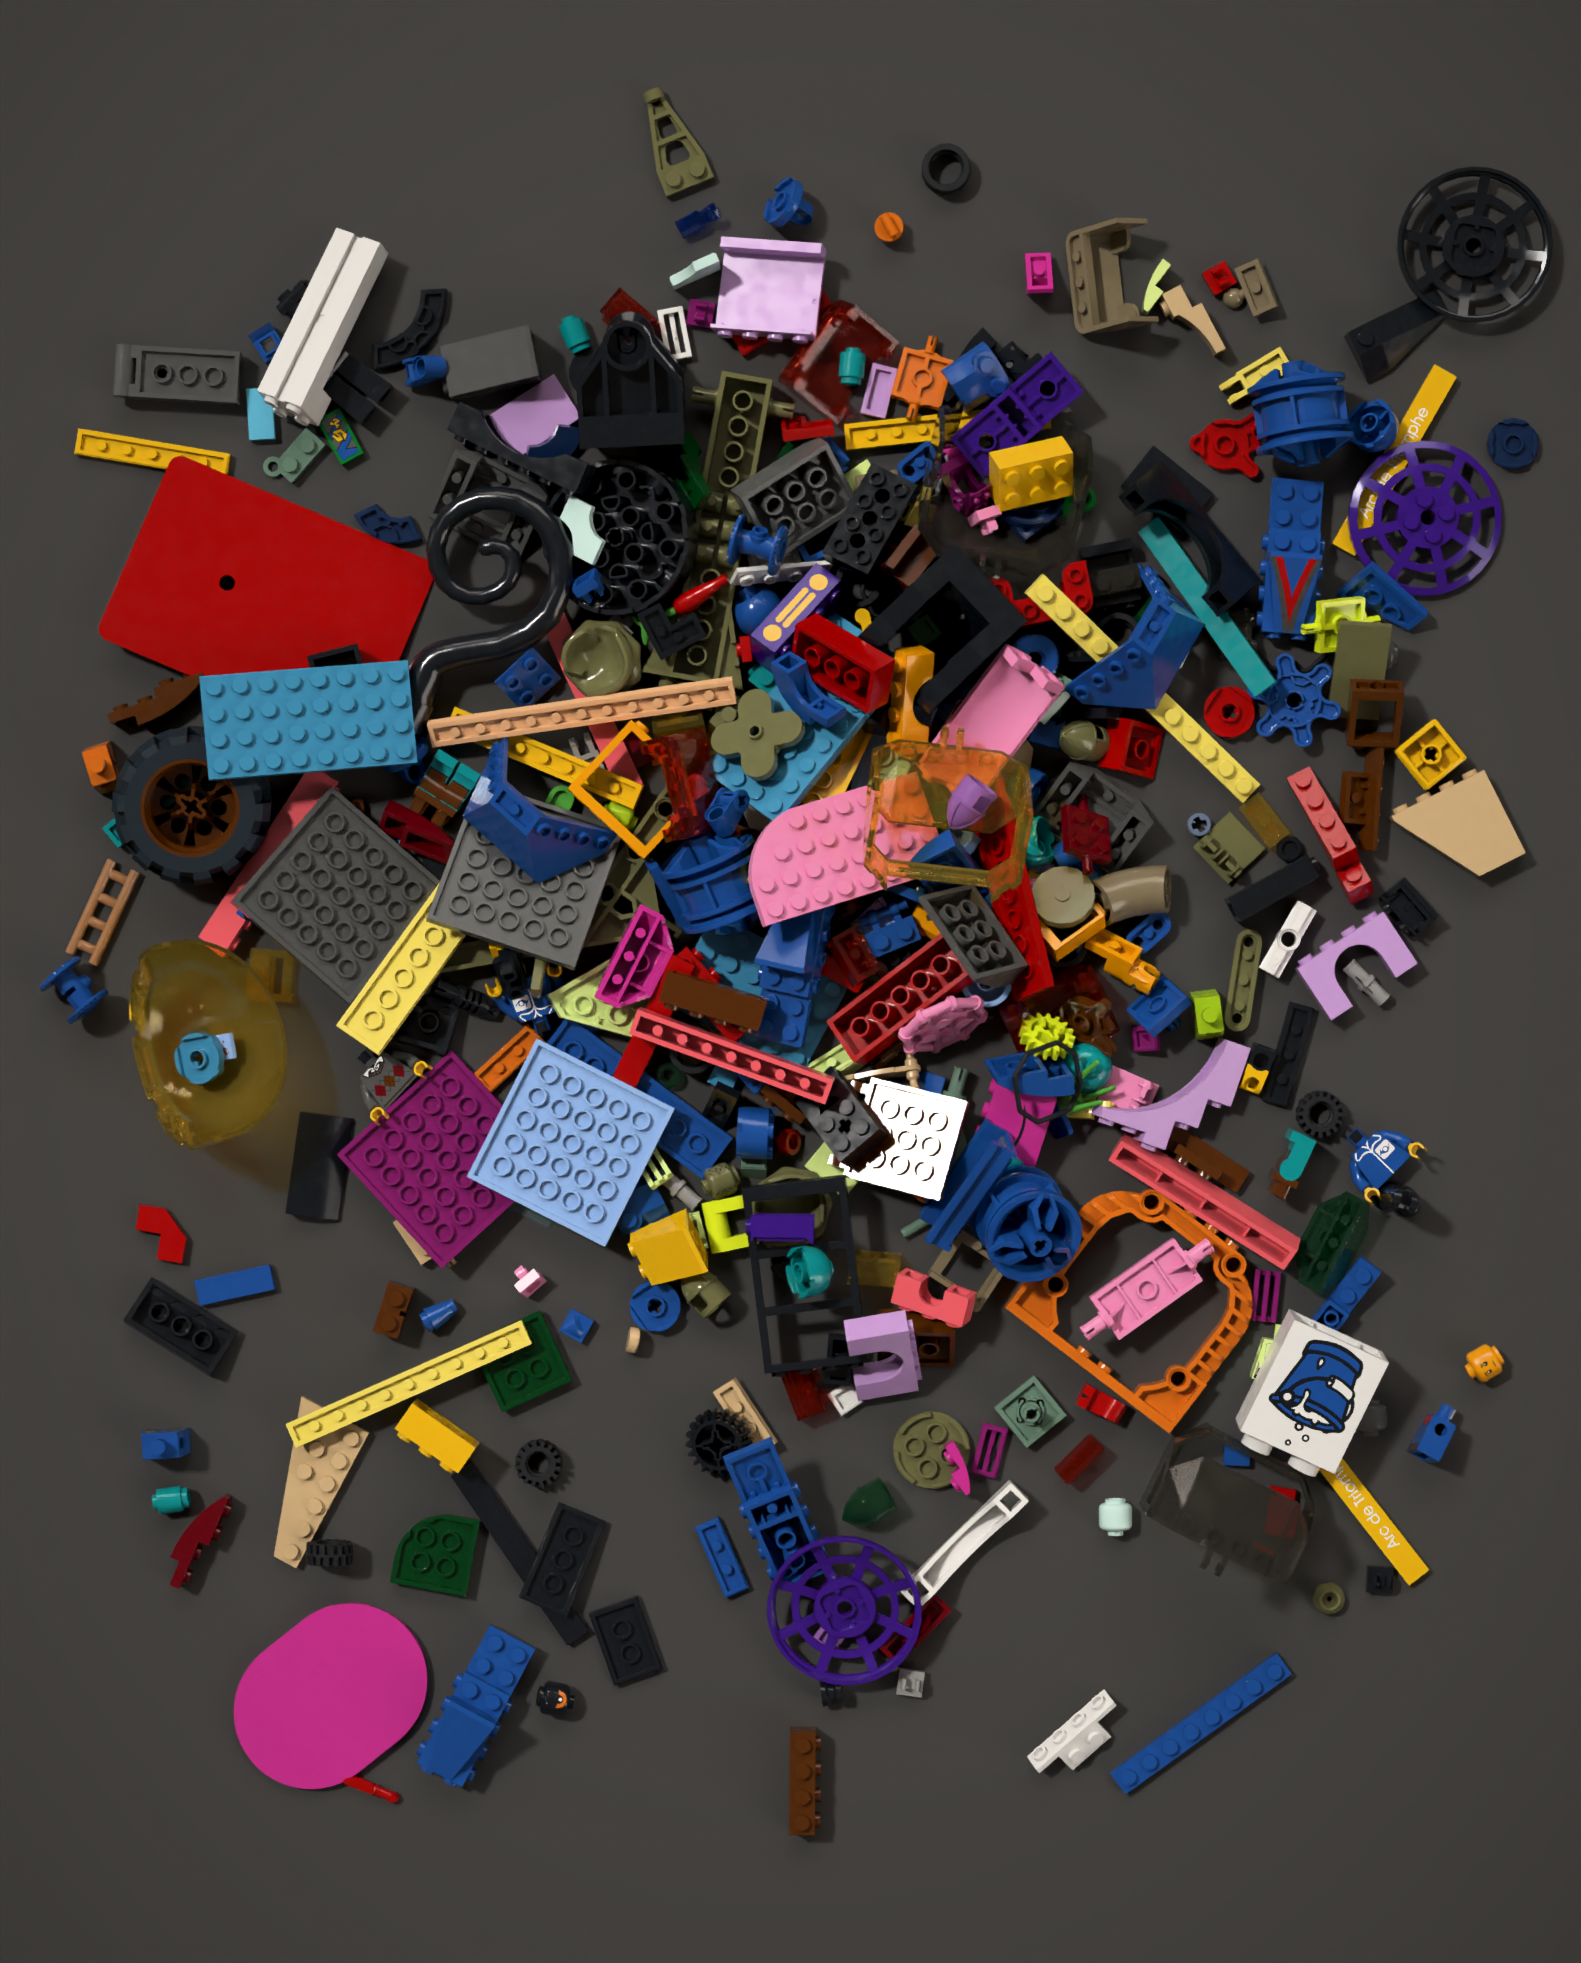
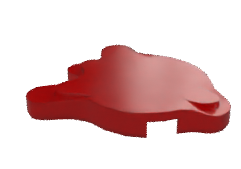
[1189,413,1261,479]

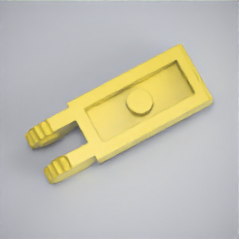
[1219,347,1289,405]

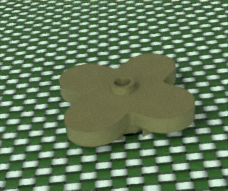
[711,689,805,781]

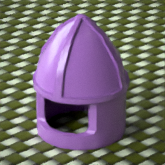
[947,773,998,829]

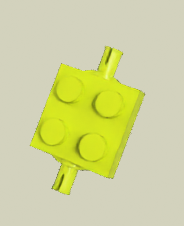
[1300,596,1381,654]

